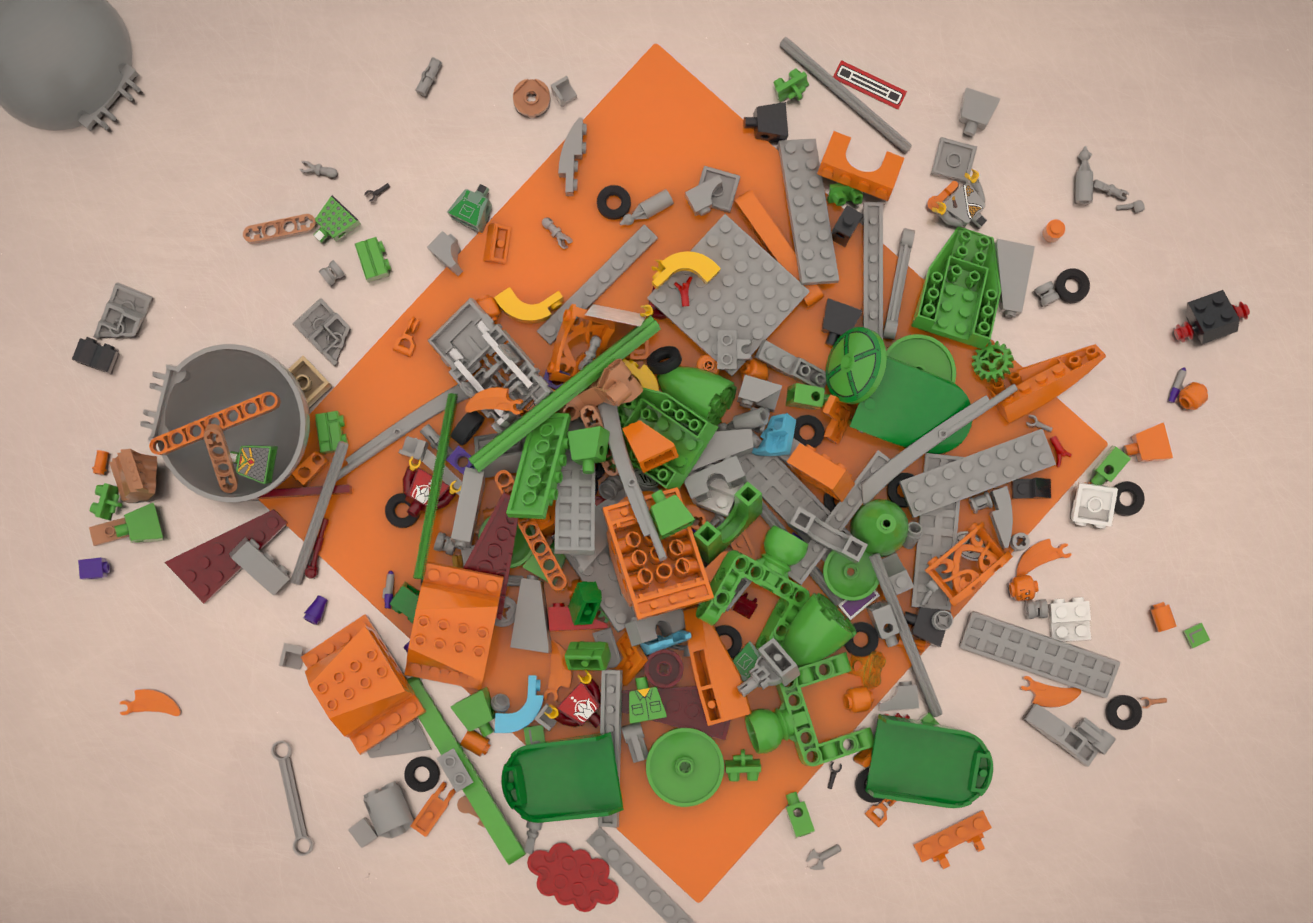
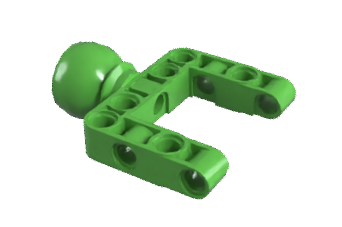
[696,525,810,650]
[745,652,874,766]

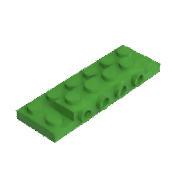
[506,413,571,519]

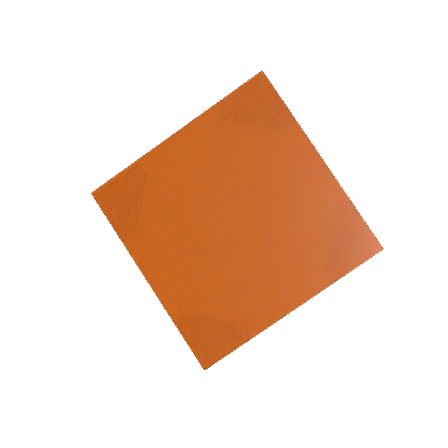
[258,44,1108,903]

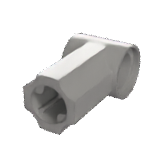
[1075,717,1116,755]
[621,722,648,763]

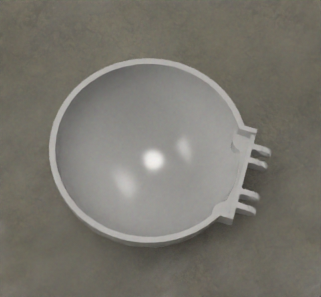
[0,0,141,132]
[140,344,310,502]

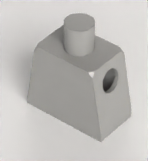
[959,87,1000,136]
[866,600,900,647]

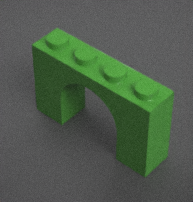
[694,482,763,564]

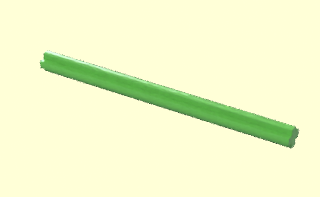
[468,316,661,472]

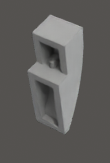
[989,486,1013,549]

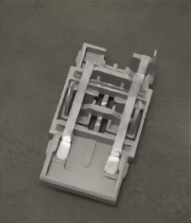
[427,298,554,434]

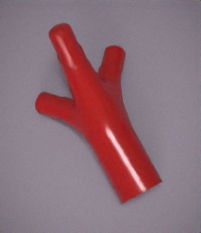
[674,277,693,307]
[1050,436,1072,467]

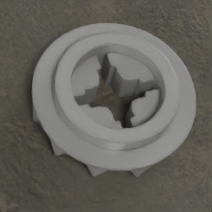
[494,596,517,627]

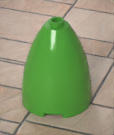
[657,366,737,426]
[850,499,909,557]
[782,593,857,668]

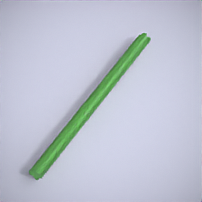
[413,393,458,579]

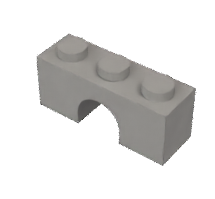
[684,455,748,504]
[625,608,686,647]

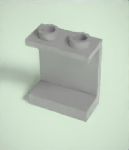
[436,748,473,793]

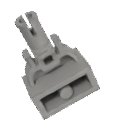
[737,638,800,697]

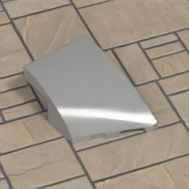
[93,282,153,338]
[292,298,350,366]
[571,505,608,572]

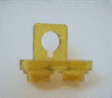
[847,651,886,690]

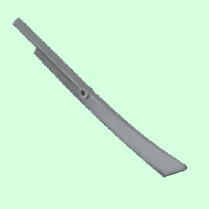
[337,384,470,481]
[861,384,1018,505]
[598,402,667,561]

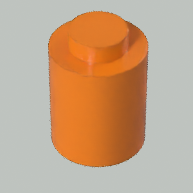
[1042,219,1065,243]
[1151,602,1177,632]
[460,730,491,757]

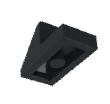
[1012,478,1051,499]

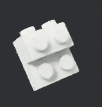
[696,479,744,518]
[1071,482,1118,529]
[1048,597,1091,642]

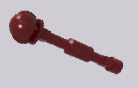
[305,518,329,579]

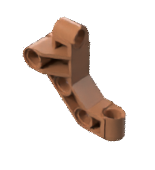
[557,359,643,421]

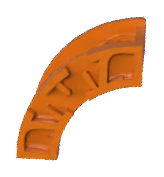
[547,303,615,383]
[925,521,1013,607]

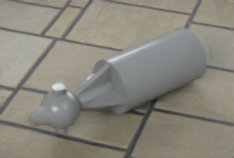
[1076,146,1093,204]
[620,189,674,225]
[717,408,768,431]

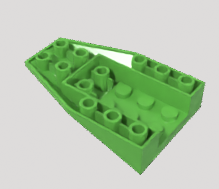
[911,227,1001,349]
[617,387,718,490]

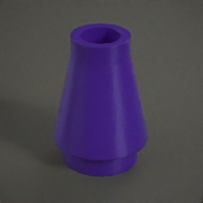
[303,595,328,625]

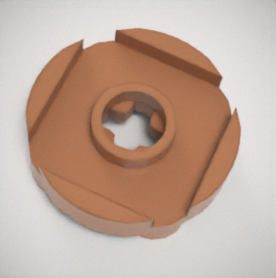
[513,79,551,118]

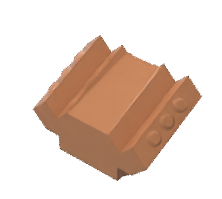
[109,449,157,503]

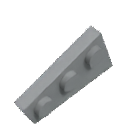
[367,718,432,758]

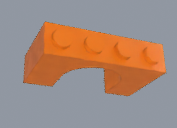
[817,131,904,201]

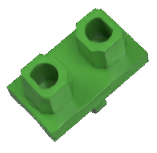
[773,68,809,102]
[827,182,863,206]
[89,483,123,520]
[725,749,761,781]

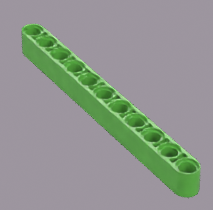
[407,677,526,865]

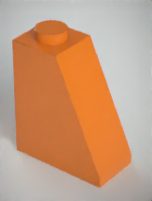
[622,420,679,473]

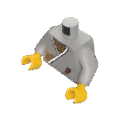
[932,169,987,228]

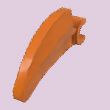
[465,387,523,415]
[1016,539,1072,576]
[544,640,572,702]
[1020,676,1081,708]
[120,689,181,716]

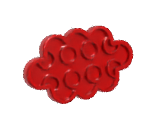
[527,842,619,912]

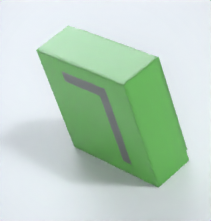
[1183,623,1210,648]
[524,725,545,745]

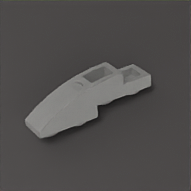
[558,117,587,196]
[755,340,826,388]
[1024,704,1099,767]

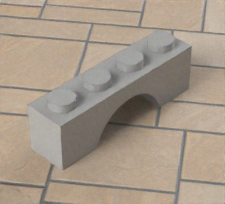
[788,507,868,563]

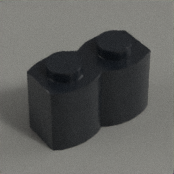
[72,337,119,374]

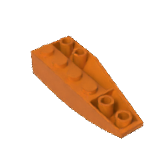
[986,344,1106,423]
[684,607,752,726]

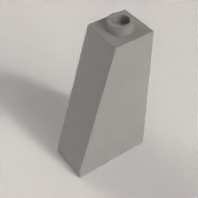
[995,239,1035,318]
[690,428,756,473]
[451,467,485,549]
[510,575,552,654]

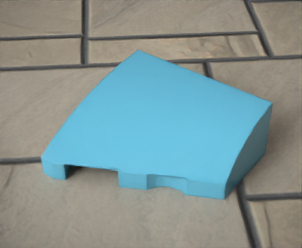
[752,413,796,456]
[640,630,692,656]

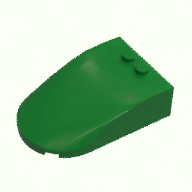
[848,356,972,454]
[865,714,993,808]
[501,732,624,823]

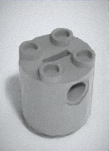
[363,781,414,839]

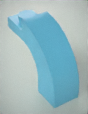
[494,675,544,733]

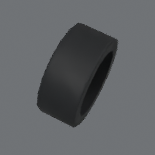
[451,411,485,446]

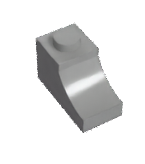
[685,175,723,216]
[427,231,463,276]
[882,553,914,595]
[878,681,919,711]

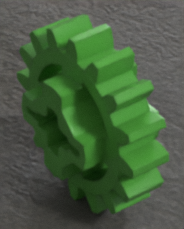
[972,341,1014,382]

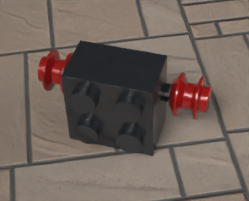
[1174,290,1250,344]

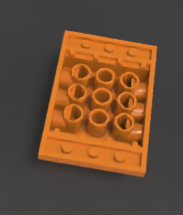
[602,487,714,621]
[404,561,504,690]
[301,614,426,755]

